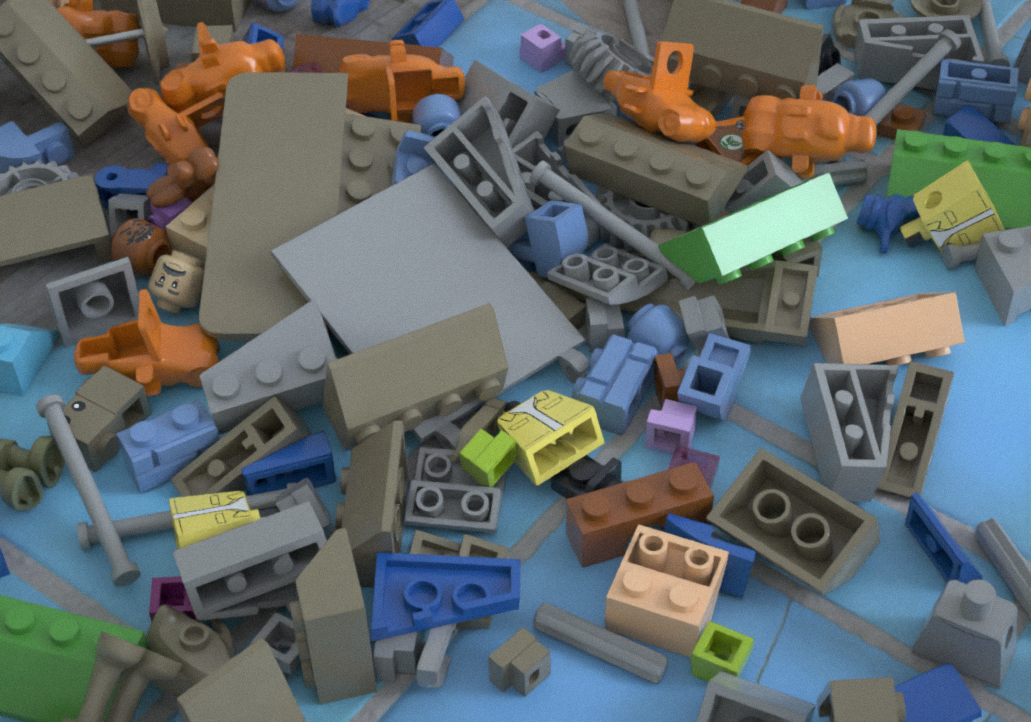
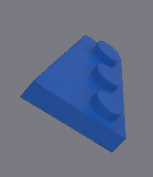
[371,552,521,641]

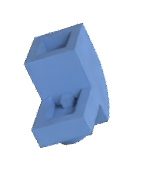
[0,121,76,174]
[506,200,588,277]
[677,333,751,421]

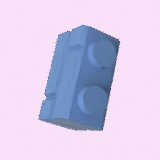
[933,59,1019,124]
[572,334,658,436]
[116,399,219,493]

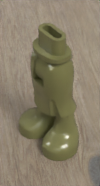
[0,436,65,511]

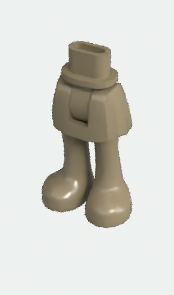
[61,631,183,722]

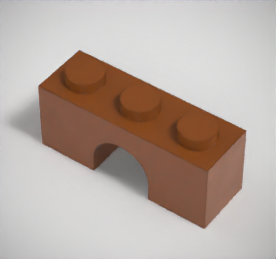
[566,462,714,568]

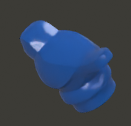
[311,0,370,28]
[856,193,920,253]

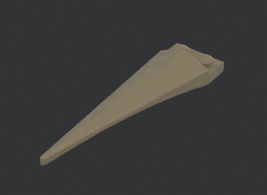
[528,260,818,346]

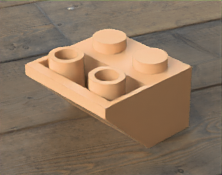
[605,524,729,658]

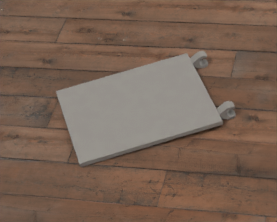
[271,163,590,450]

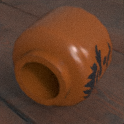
[111,218,172,277]

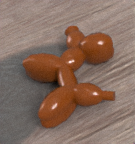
[146,147,219,208]

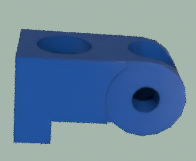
[95,162,170,213]

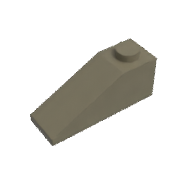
[876,361,954,499]
[171,396,312,497]

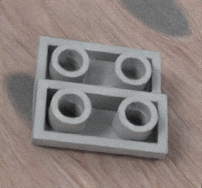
[547,244,668,305]
[404,447,508,533]

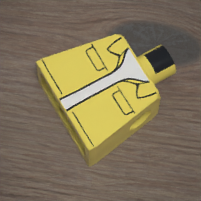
[900,160,1005,253]
[497,390,605,486]
[169,491,278,550]

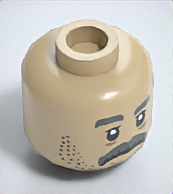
[148,250,204,314]

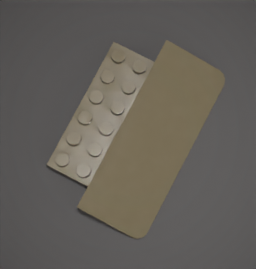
[199,72,421,342]

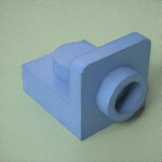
[391,131,436,186]

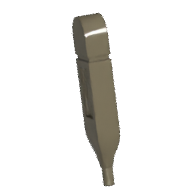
[449,397,508,462]

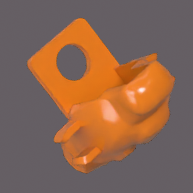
[56,0,141,67]
[160,22,285,113]
[339,40,466,123]
[603,41,716,143]
[741,85,877,178]
[127,88,225,164]
[74,289,220,396]

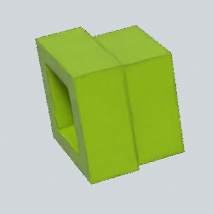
[459,429,518,487]
[690,621,754,682]

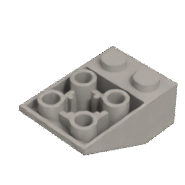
[456,60,560,148]

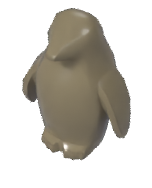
[146,605,236,695]

